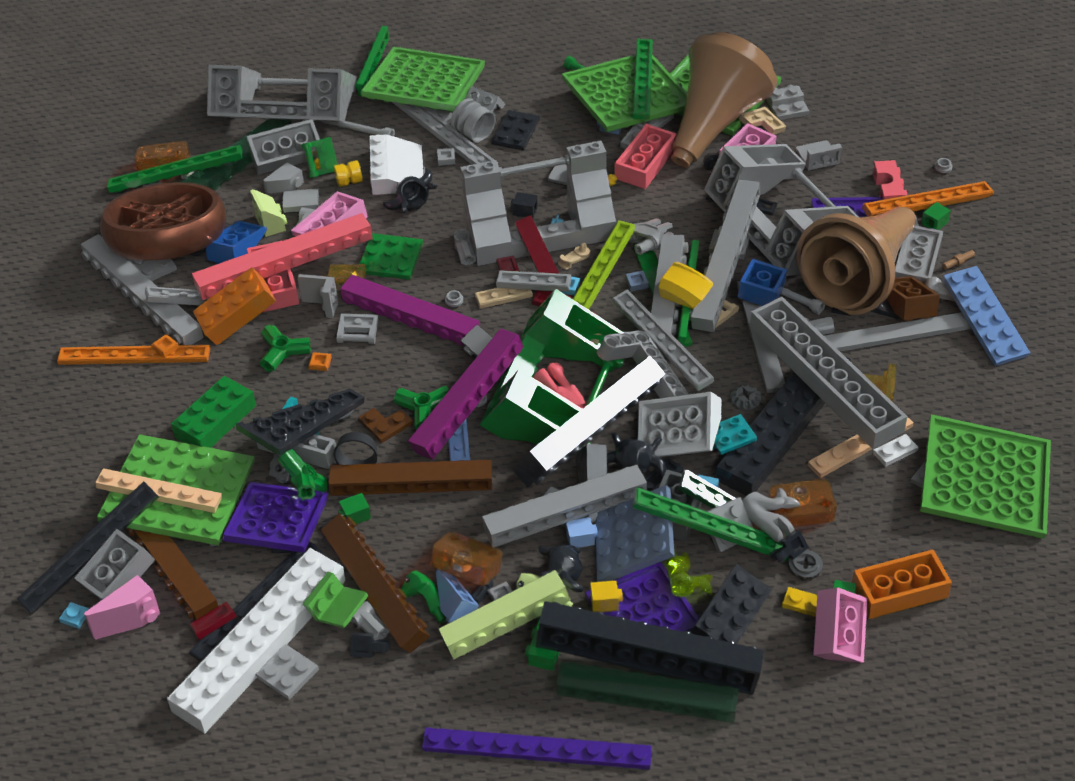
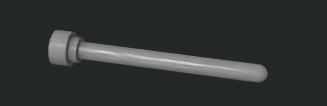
[321,121,395,137]
[781,288,825,315]

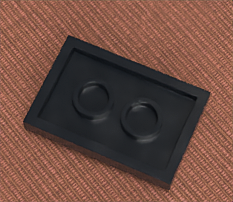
[492,110,540,151]

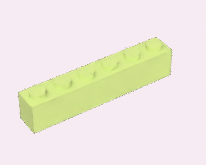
[439,570,571,659]

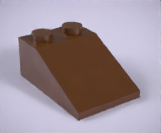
[887,276,940,321]

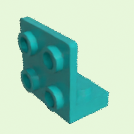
[712,414,757,454]

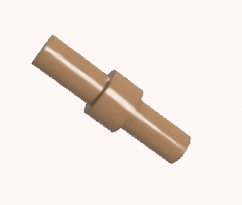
[942,250,975,270]

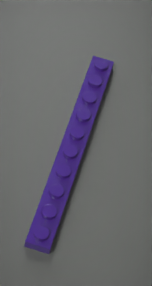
[422,727,652,769]

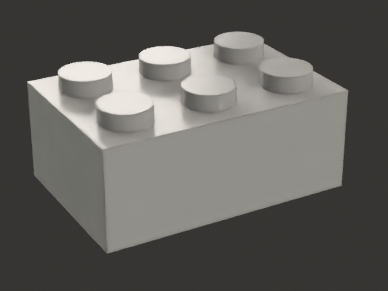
[75,529,155,600]

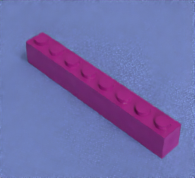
[340,275,480,346]
[408,328,524,460]

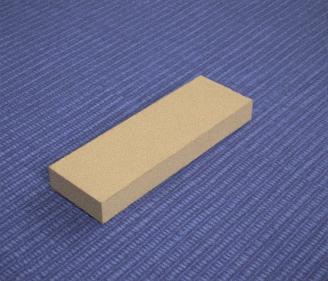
[475,288,533,309]

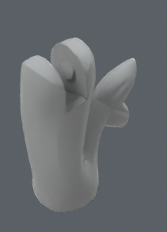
[742,488,801,542]

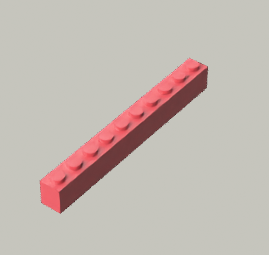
[192,213,373,300]

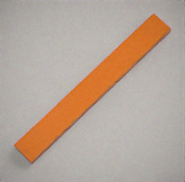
[862,181,994,216]
[57,345,210,365]

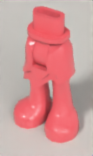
[533,363,587,410]

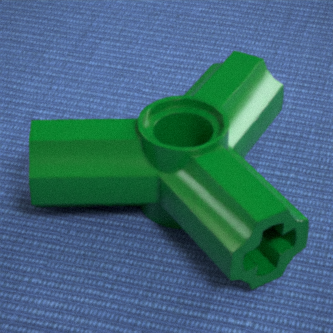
[260,324,311,373]
[394,386,449,430]
[278,449,329,500]

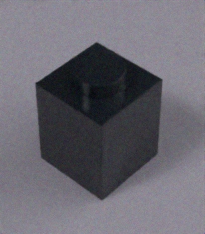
[510,192,538,218]

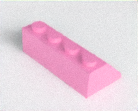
[291,191,368,237]

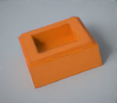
[152,334,179,358]
[309,352,332,371]

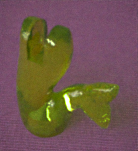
[665,550,713,597]

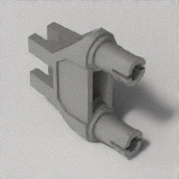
[628,218,674,255]

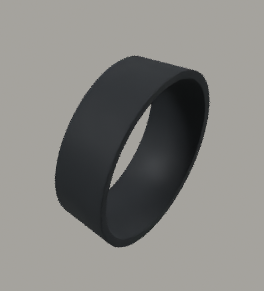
[333,432,377,465]

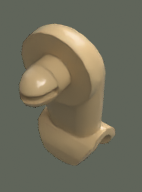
[558,243,590,269]

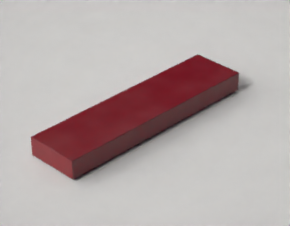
[515,215,559,274]

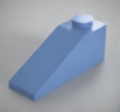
[436,569,479,623]

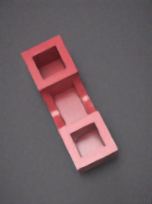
[873,160,907,200]

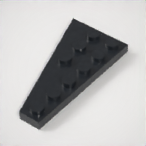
[236,389,364,456]

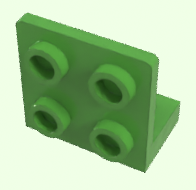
[303,572,368,628]

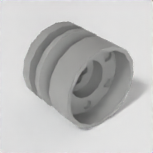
[451,98,496,143]

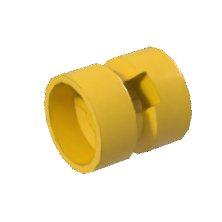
[334,160,362,187]

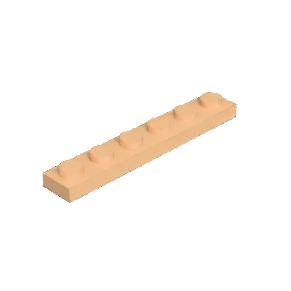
[808,417,914,478]
[96,469,222,513]

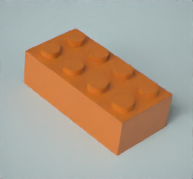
[193,267,276,345]
[852,550,952,619]

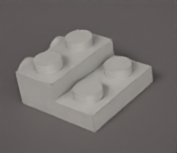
[767,85,809,120]

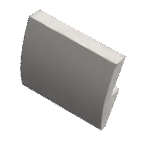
[283,188,319,213]

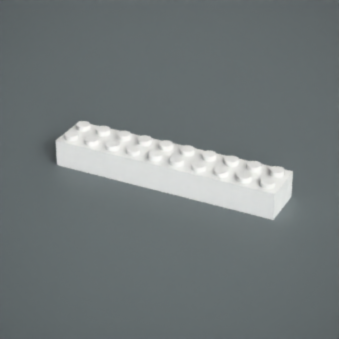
[167,548,346,733]

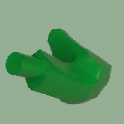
[401,570,446,624]

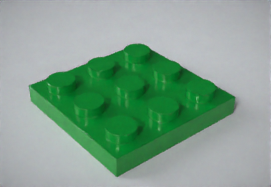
[358,233,423,280]

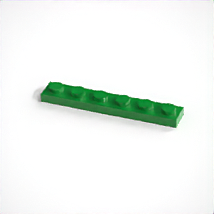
[355,26,389,96]

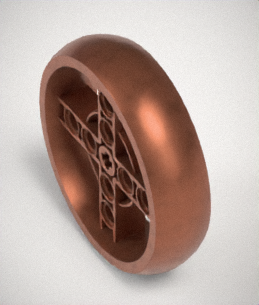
[100,183,226,260]

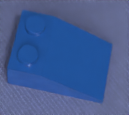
[206,221,267,264]

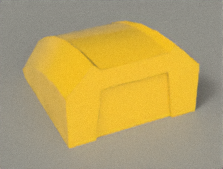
[658,262,713,309]

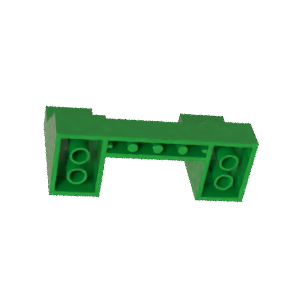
[480,289,625,455]

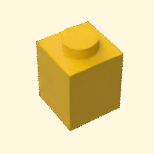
[591,581,623,612]

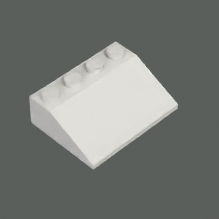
[370,135,423,195]
[638,392,721,457]

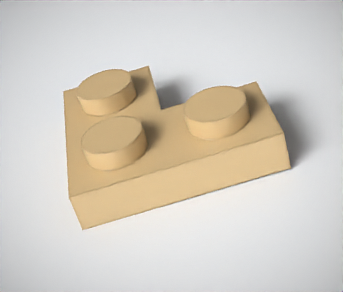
[739,107,786,135]

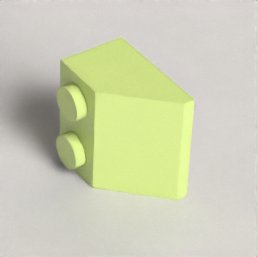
[250,189,287,237]

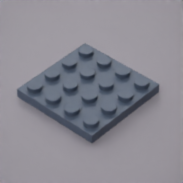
[596,485,674,582]

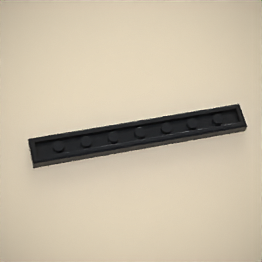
[17,481,159,614]
[189,541,322,662]

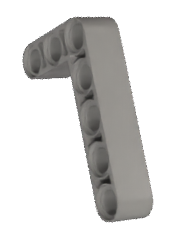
[597,331,689,398]

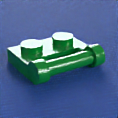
[301,137,338,178]

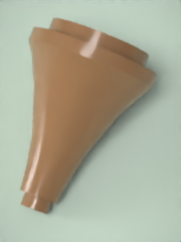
[671,32,778,168]
[797,207,916,315]

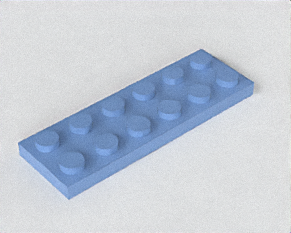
[942,266,1030,366]

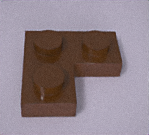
[358,408,413,444]

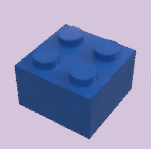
[738,259,787,306]

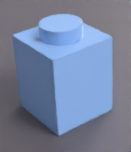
[566,517,598,548]

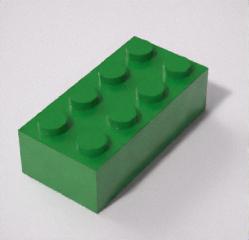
[171,376,256,448]

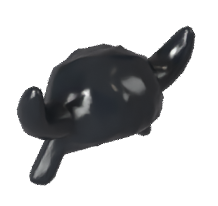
[383,167,437,214]
[607,433,666,480]
[538,545,584,592]

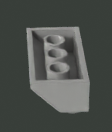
[247,119,319,175]

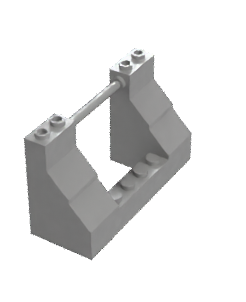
[207,65,356,122]
[461,141,616,266]
[704,144,858,276]

